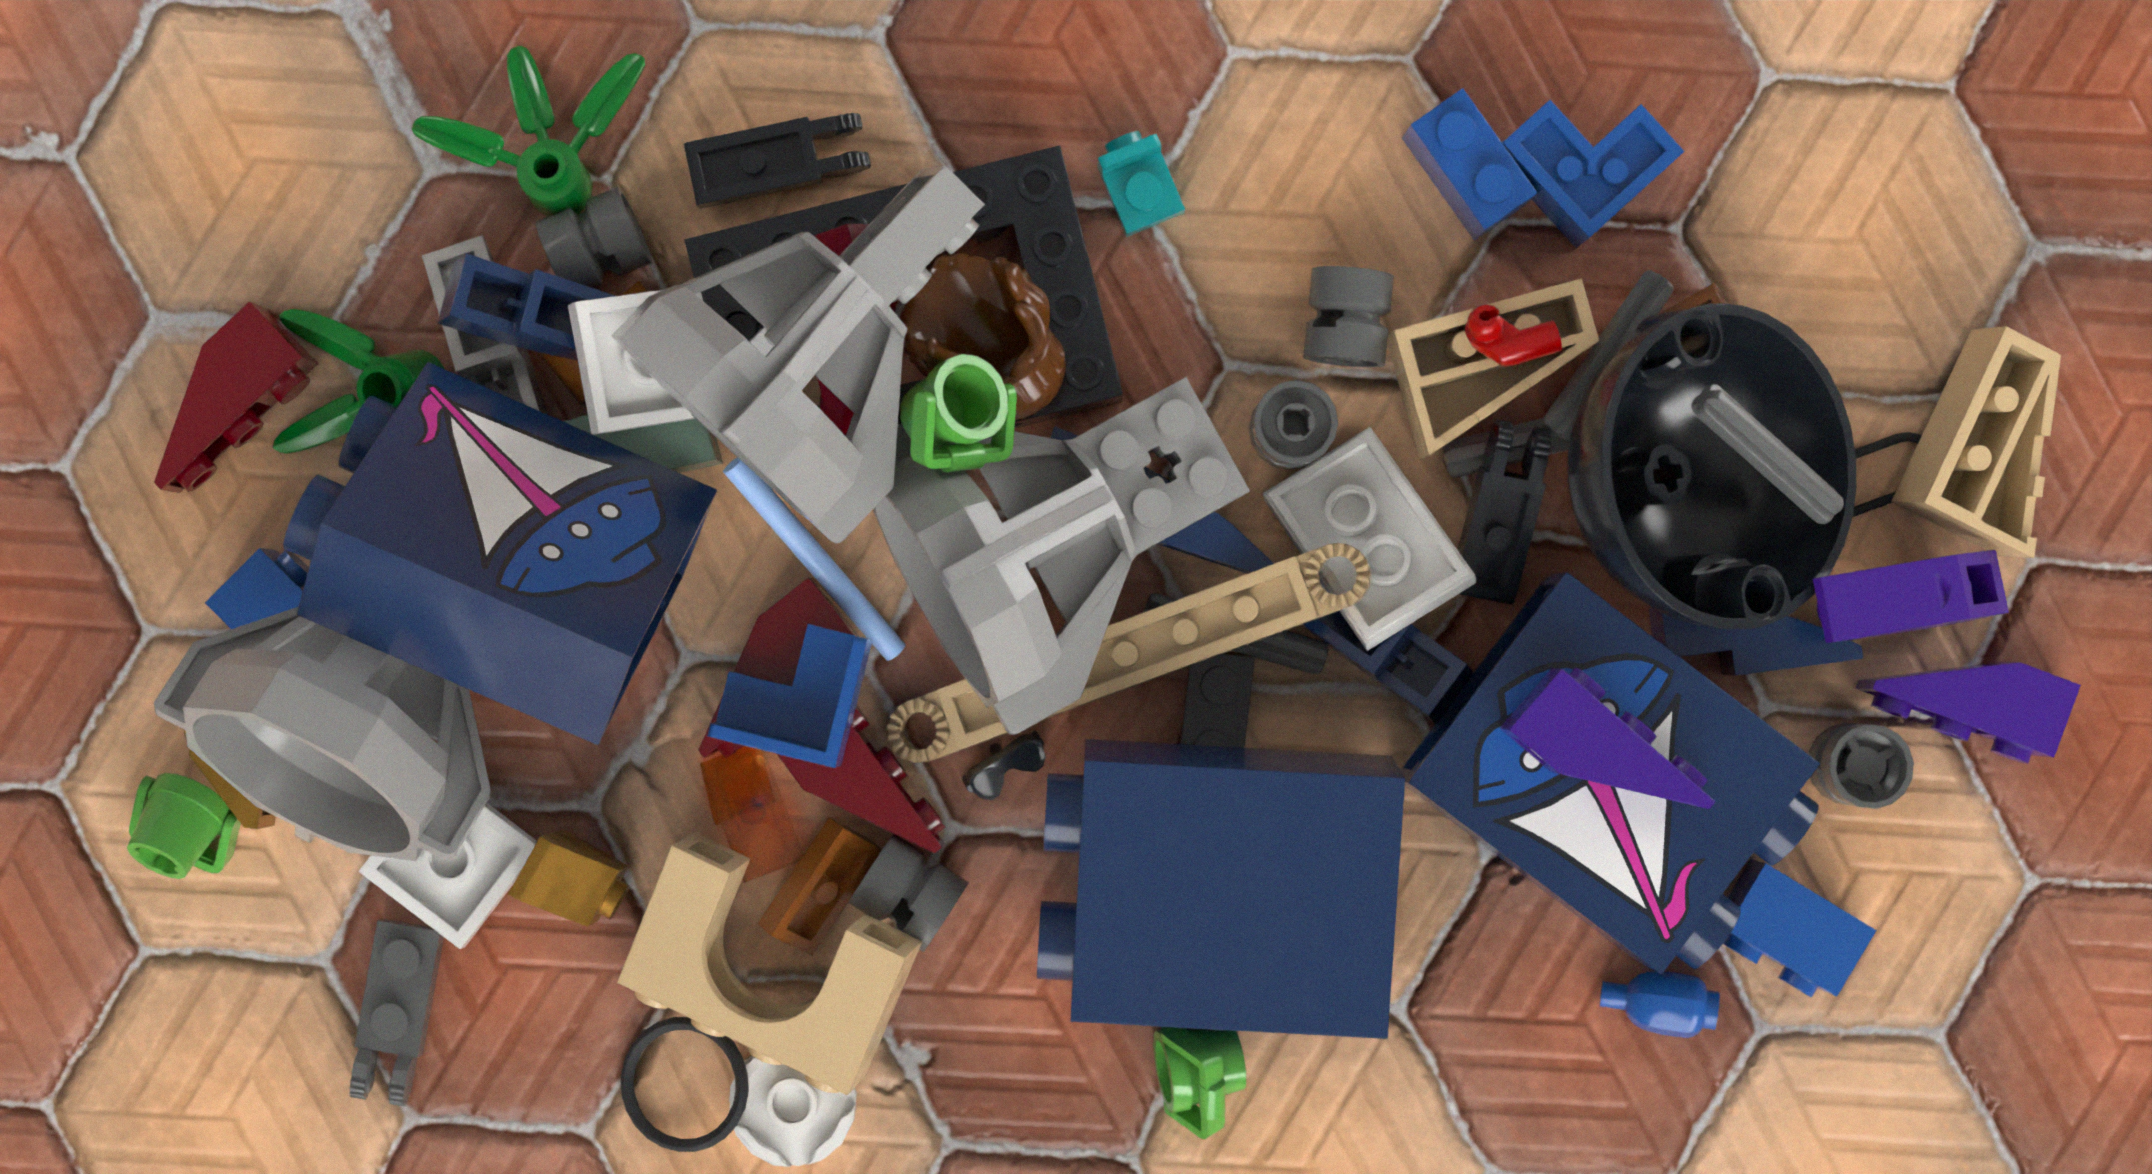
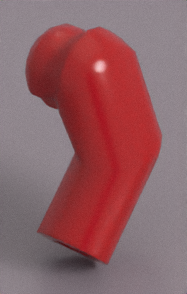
[1465,304,1562,367]

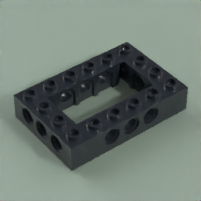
[684,145,1123,490]

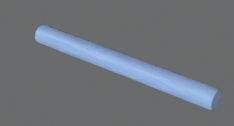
[723,457,906,661]

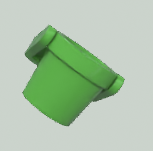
[900,354,1017,473]
[127,773,241,879]
[1153,1027,1247,1139]

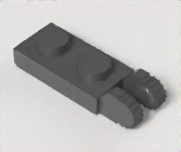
[349,919,444,1107]

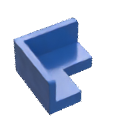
[1502,100,1685,249]
[707,624,873,768]

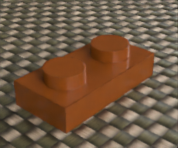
[757,817,883,956]

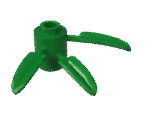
[411,46,645,216]
[273,309,445,454]

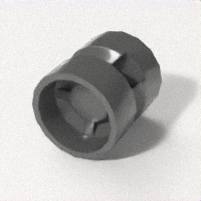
[536,186,653,288]
[1303,266,1394,368]
[1249,380,1338,470]
[1808,723,1914,809]
[848,834,969,952]

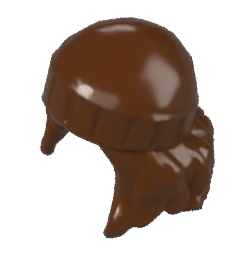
[900,253,1066,420]

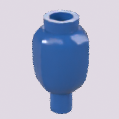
[1599,971,1720,1038]

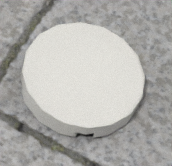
[729,1055,857,1167]

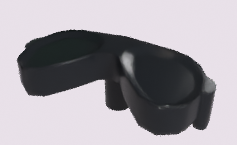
[962,730,1045,800]

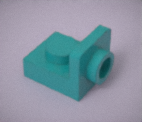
[1097,131,1185,237]

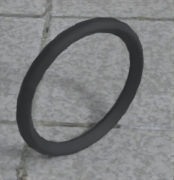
[621,1017,749,1152]

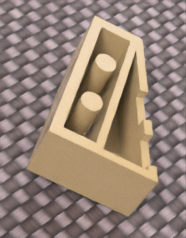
[1387,278,1599,460]
[1891,326,2061,558]

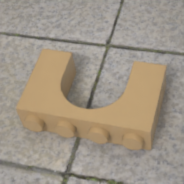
[617,832,923,1095]

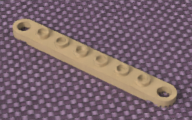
[886,543,1372,763]

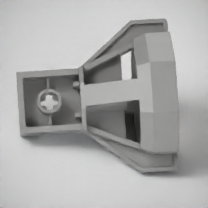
[612,165,985,543]
[873,377,1250,735]
[154,607,491,861]

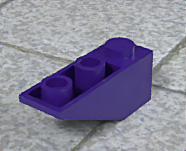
[1813,550,2009,644]
[1855,662,2081,764]
[1500,667,1716,809]

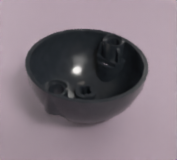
[1567,303,1857,629]

